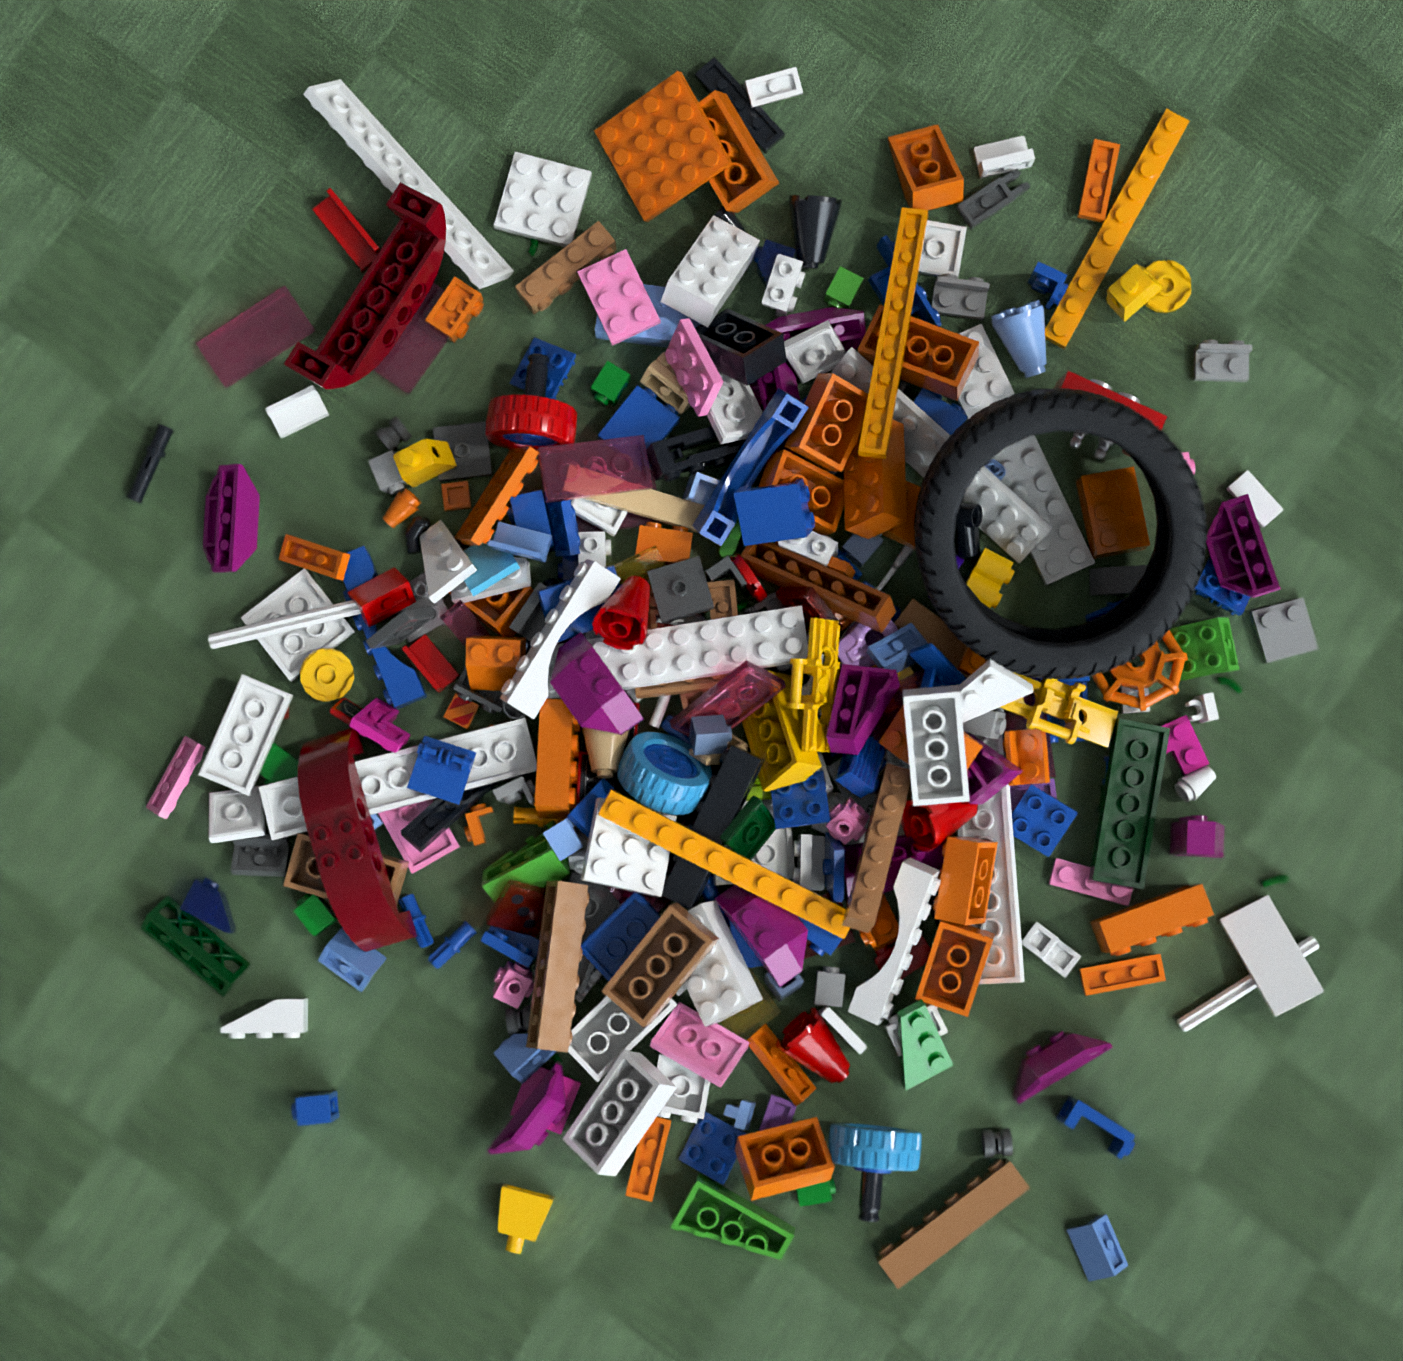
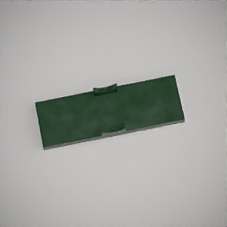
[1089,718,1170,889]

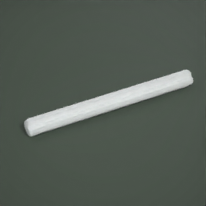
[208,600,361,649]
[1177,936,1319,1032]

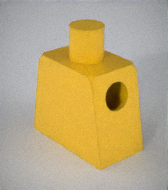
[1107,264,1163,322]
[393,439,457,487]
[498,1183,555,1254]

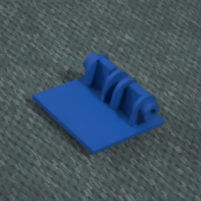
[509,337,576,400]
[1195,556,1250,616]
[407,736,477,805]
[771,770,830,829]
[1012,784,1078,857]
[678,1111,746,1185]

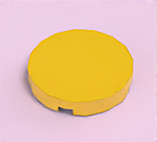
[1145,260,1192,313]
[300,647,354,702]

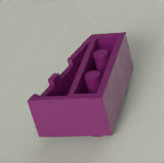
[826,664,900,755]

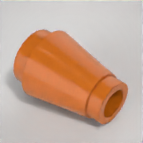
[382,488,421,528]

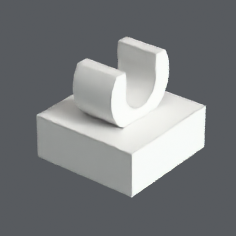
[1185,692,1219,723]

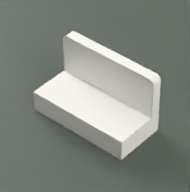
[743,67,803,108]
[973,136,1035,179]
[265,385,329,438]

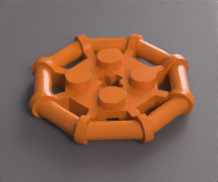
[1091,630,1188,711]

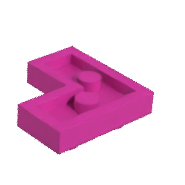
[349,698,411,753]
[1162,715,1209,775]

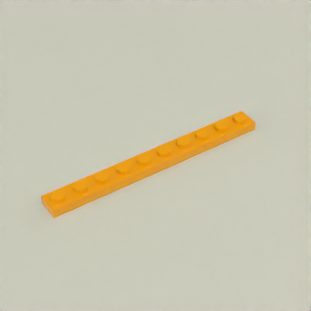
[1045,108,1189,349]
[858,207,928,459]
[598,789,850,939]

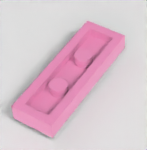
[146,736,206,819]
[1048,858,1133,906]

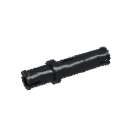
[126,423,174,504]

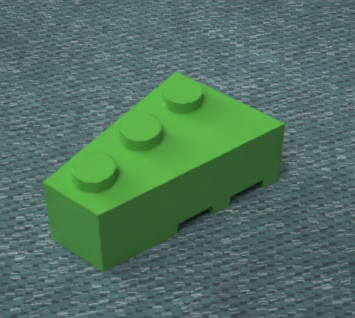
[482,820,570,909]

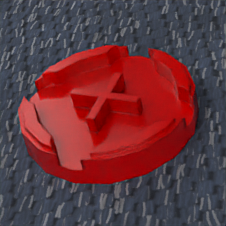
[730,553,768,603]

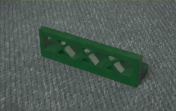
[140,896,251,997]

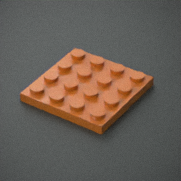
[594,71,733,222]
[454,446,539,546]

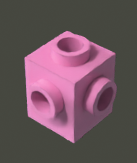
[826,797,870,845]
[493,961,534,1009]

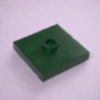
[719,795,776,860]

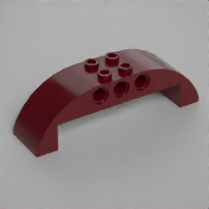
[284,182,446,389]
[298,728,417,952]

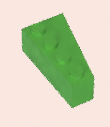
[670,1173,795,1260]

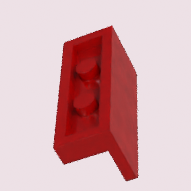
[312,188,380,273]

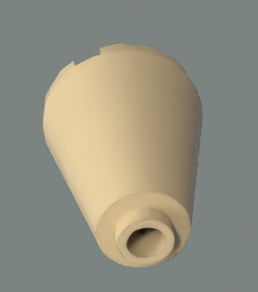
[582,727,629,779]

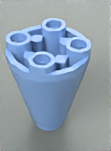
[991,300,1047,378]

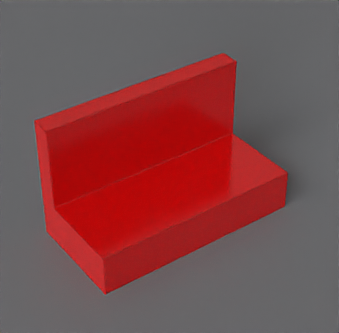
[347,567,416,627]
[402,634,460,693]

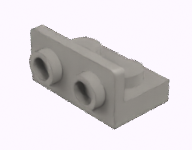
[931,274,990,321]
[1193,340,1252,382]
[493,776,536,805]

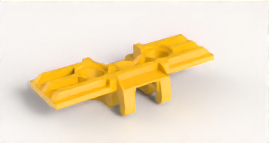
[787,618,841,752]
[999,672,1118,748]

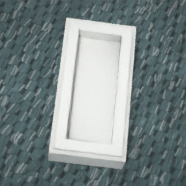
[1226,470,1284,528]

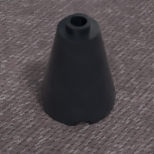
[789,195,842,269]

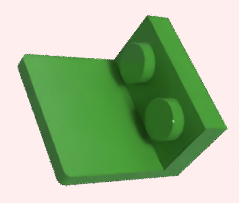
[1170,617,1240,681]

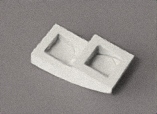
[1022,922,1081,978]

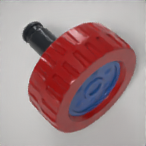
[485,354,577,454]

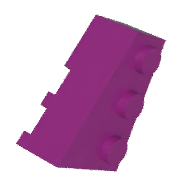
[965,732,1023,804]
[1170,815,1225,858]

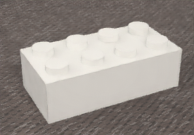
[661,215,760,327]
[903,685,969,806]
[684,900,763,1027]
[568,996,678,1082]
[563,1050,677,1176]

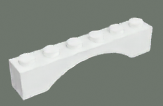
[500,559,621,719]
[848,858,941,1025]

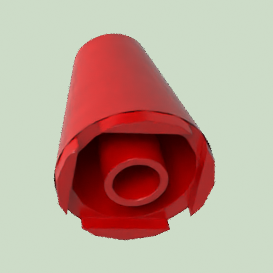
[592,576,650,650]
[901,798,978,852]
[776,1008,850,1083]

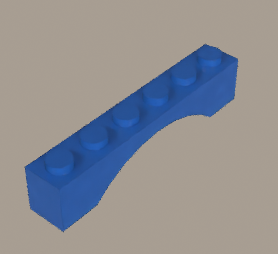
[692,388,809,546]
[338,546,427,709]

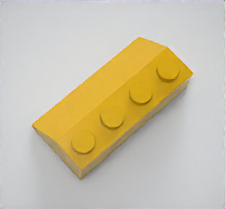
[739,670,822,792]

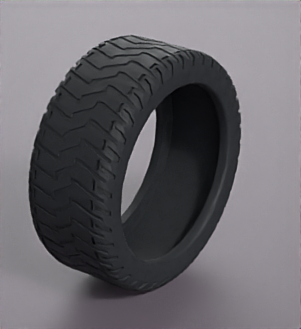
[914,388,1207,680]

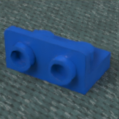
[1027,261,1068,310]
[546,499,580,556]
[480,917,539,968]

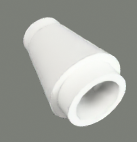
[1174,766,1216,802]

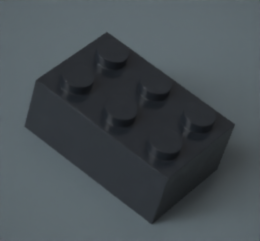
[695,308,786,386]

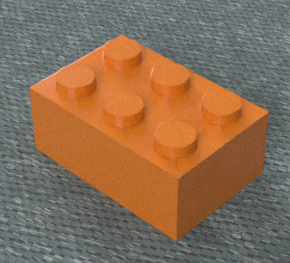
[784,373,868,472]
[759,449,844,536]
[1076,466,1150,559]
[933,836,998,925]
[915,920,995,1017]
[735,1117,835,1201]

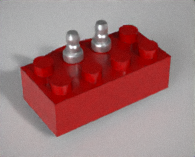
[1054,371,1168,460]

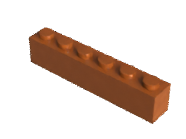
[740,542,896,633]

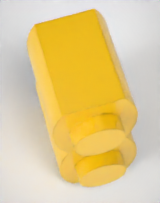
[966,548,1015,608]

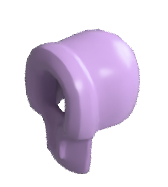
[838,620,898,667]

